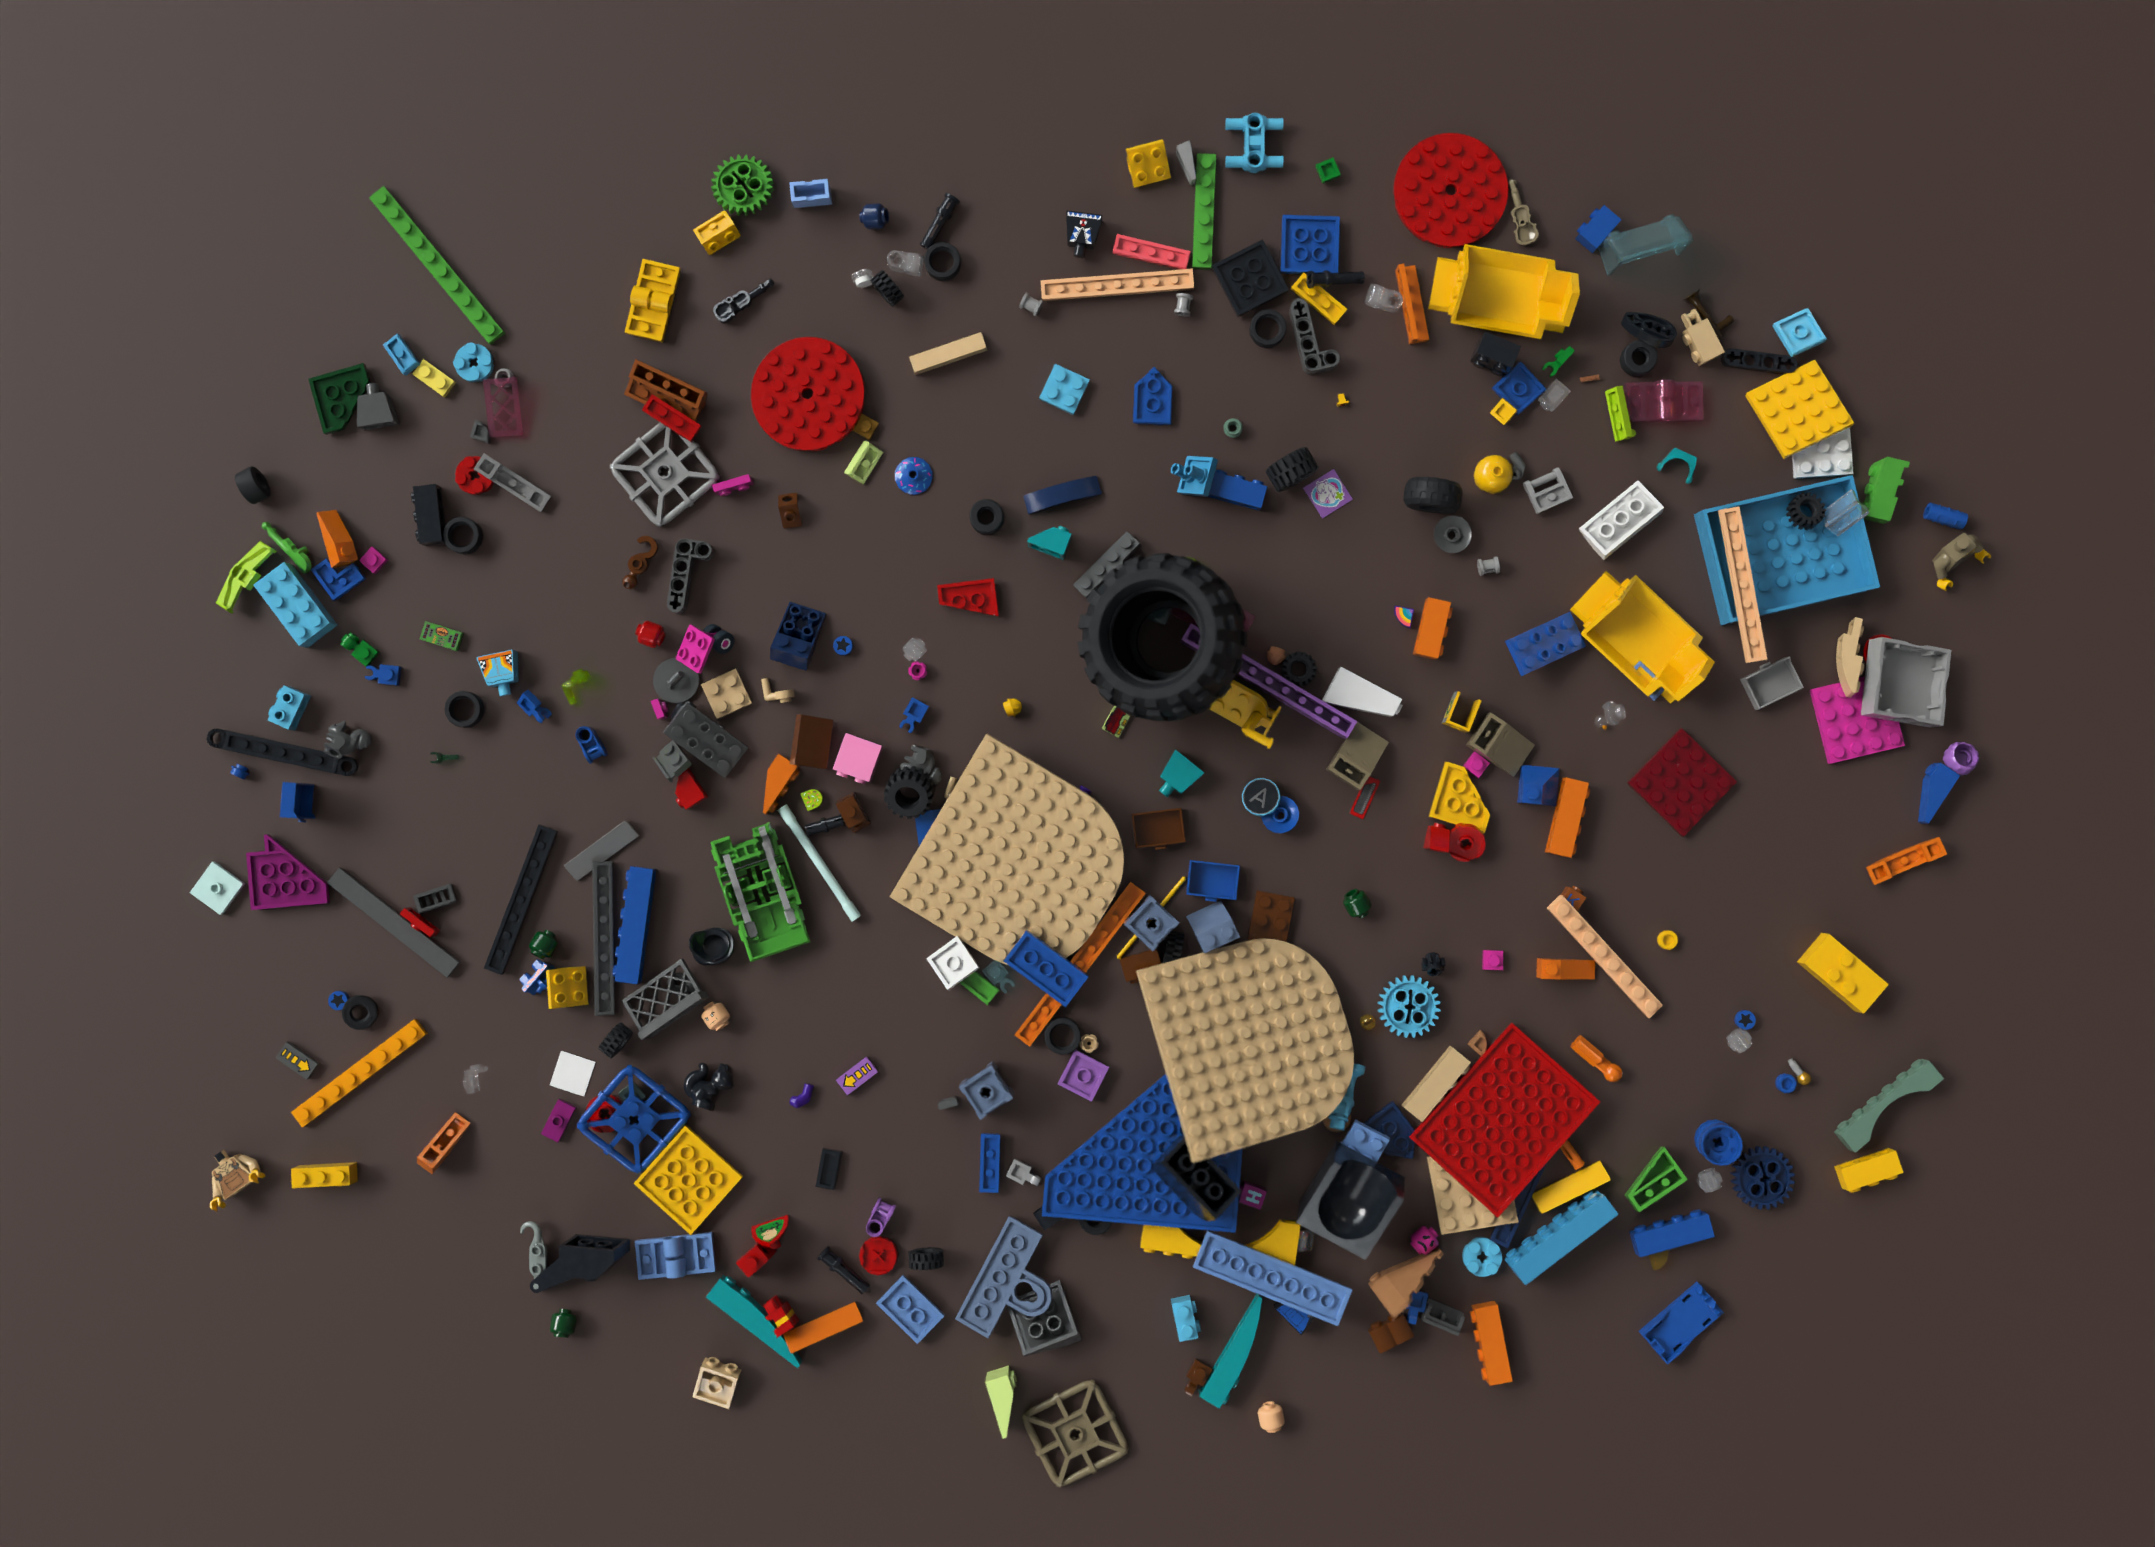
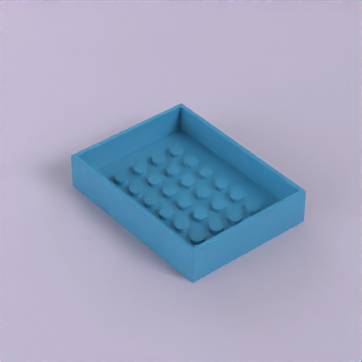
[1694,475,1880,625]

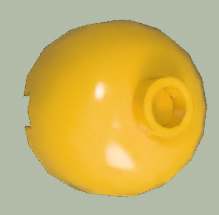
[1474,455,1513,494]

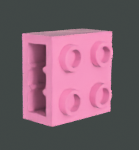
[833,733,884,785]

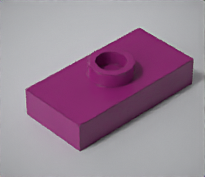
[541,1099,577,1142]

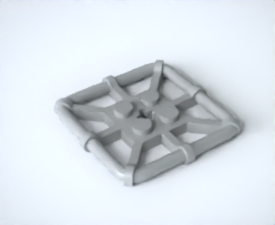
[610,423,720,527]

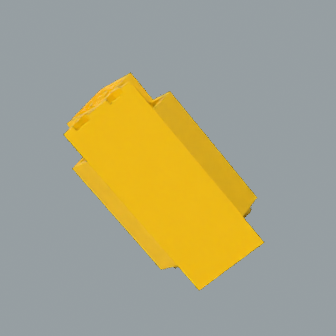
[1428,244,1580,339]
[1570,571,1715,703]

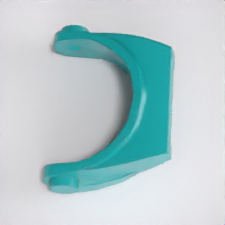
[1656,447,1697,484]

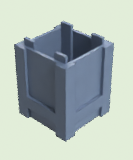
[1124,895,1179,951]
[959,1060,1014,1120]

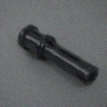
[920,193,960,250]
[1306,270,1365,288]
[817,1246,870,1295]

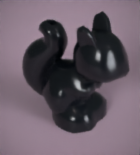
[683,1063,734,1111]

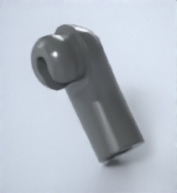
[1509,451,1526,480]

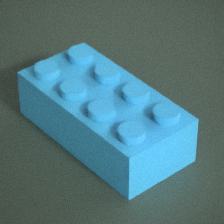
[254,562,337,648]

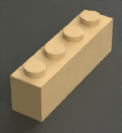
[1402,1046,1471,1122]

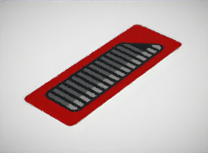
[1350,776,1380,819]

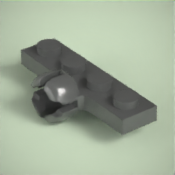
[1073,532,1141,599]

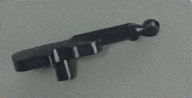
[713,279,774,324]

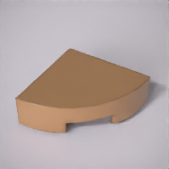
[1467,1030,1487,1056]

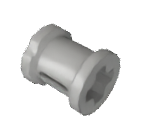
[1019,292,1044,316]
[1174,293,1193,316]
[1477,556,1500,576]

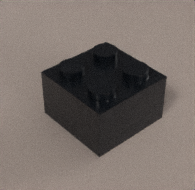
[1470,332,1521,376]

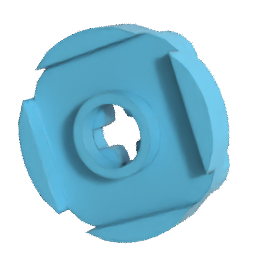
[453,343,494,382]
[1462,1237,1502,1277]

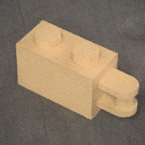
[1681,309,1725,366]

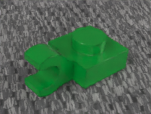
[1542,346,1575,378]

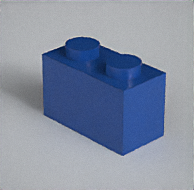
[1575,205,1622,253]

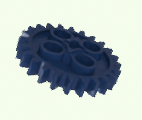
[1730,1146,1795,1210]

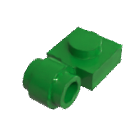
[340,632,380,667]

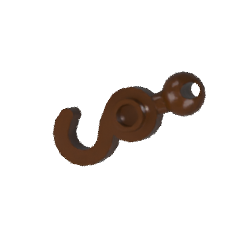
[622,536,658,589]

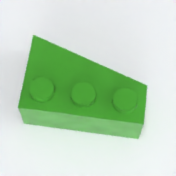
[1861,457,1910,524]
[1625,1147,1688,1212]

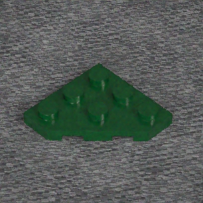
[308,363,371,435]

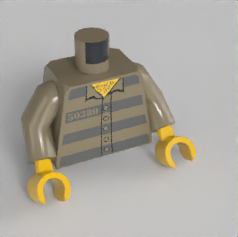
[1932,533,1991,591]

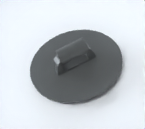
[653,658,699,703]

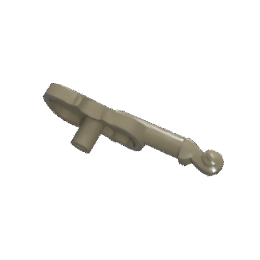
[1508,179,1539,246]

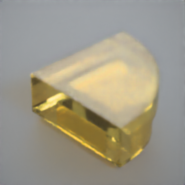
[1649,1250,1669,1271]

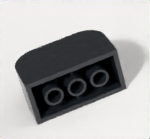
[1152,1135,1242,1221]

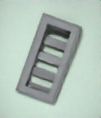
[1175,140,1196,186]

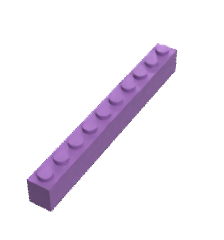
[1180,623,1357,740]

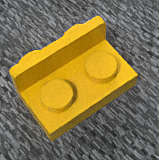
[693,211,741,255]

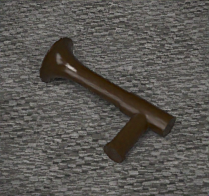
[1683,289,1734,339]

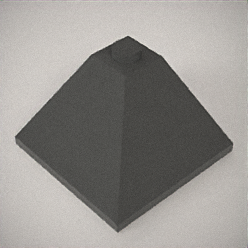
[1007,1280,1082,1356]

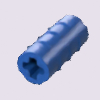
[1923,502,1968,530]

